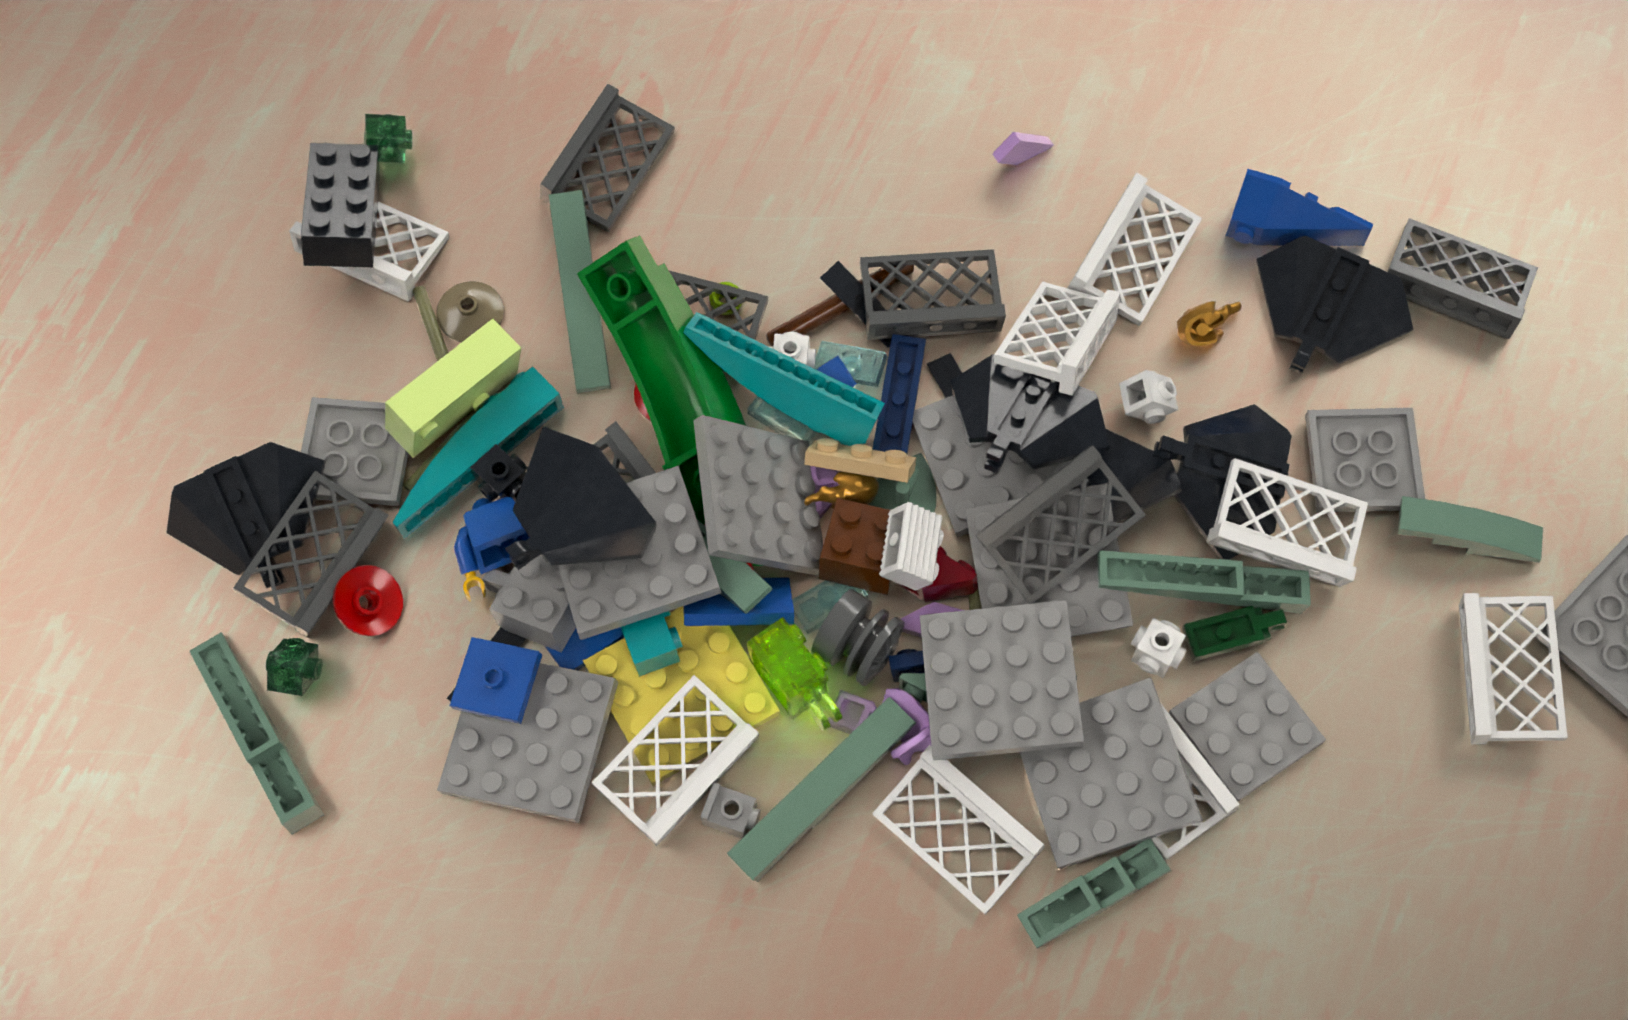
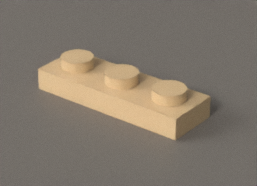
[804,438,916,483]

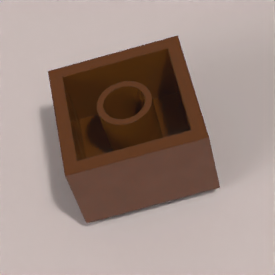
[818,498,891,595]

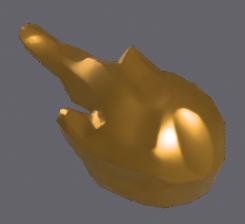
[1177,301,1242,346]
[804,471,879,509]

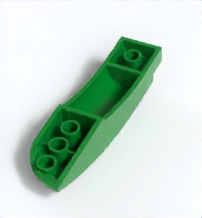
[577,235,763,566]

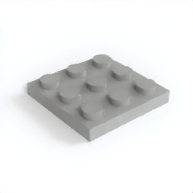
[301,397,409,506]
[1305,408,1425,513]
[1169,652,1326,801]

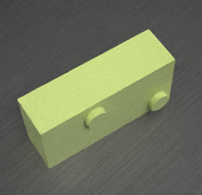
[385,319,521,458]

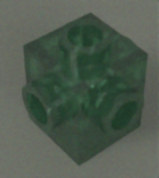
[364,114,412,163]
[266,638,323,696]

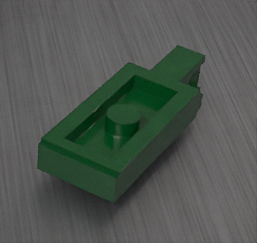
[1182,606,1287,662]

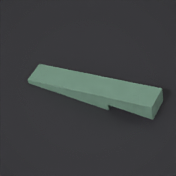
[548,190,611,394]
[1098,550,1311,614]
[190,632,324,834]
[727,697,916,882]

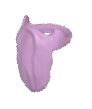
[882,688,931,765]

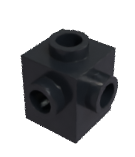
[470,444,528,502]

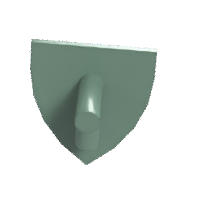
[868,453,936,512]

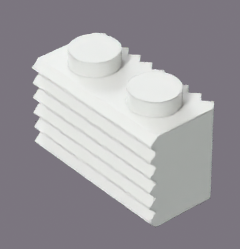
[879,502,944,590]

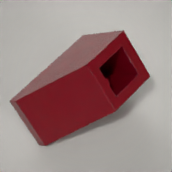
[895,546,978,602]

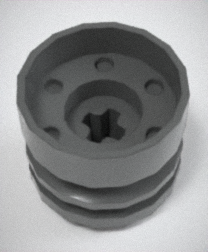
[811,589,905,687]

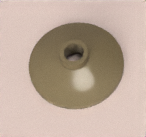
[436,281,504,343]

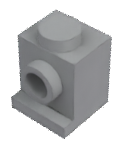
[700,782,761,838]

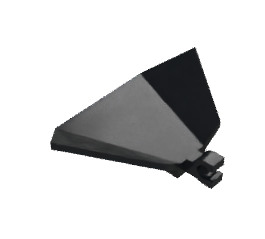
[1256,236,1413,374]
[950,354,1110,474]
[1152,404,1292,560]
[505,426,657,570]
[1087,429,1183,522]
[166,442,326,588]

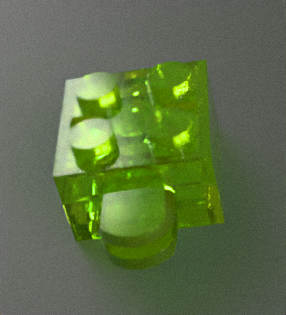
[747,617,843,731]

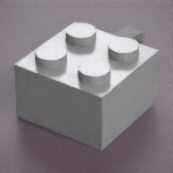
[482,556,576,653]

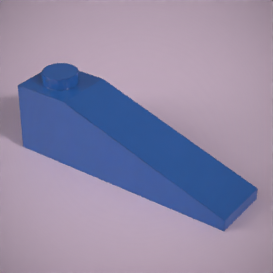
[1226,169,1373,246]

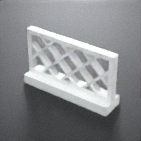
[1067,172,1202,326]
[289,202,449,302]
[994,282,1121,396]
[1206,458,1368,587]
[1459,593,1568,745]
[591,675,759,846]
[1152,704,1240,860]
[872,745,1045,915]

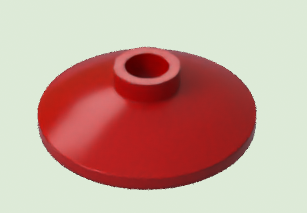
[333,565,403,636]

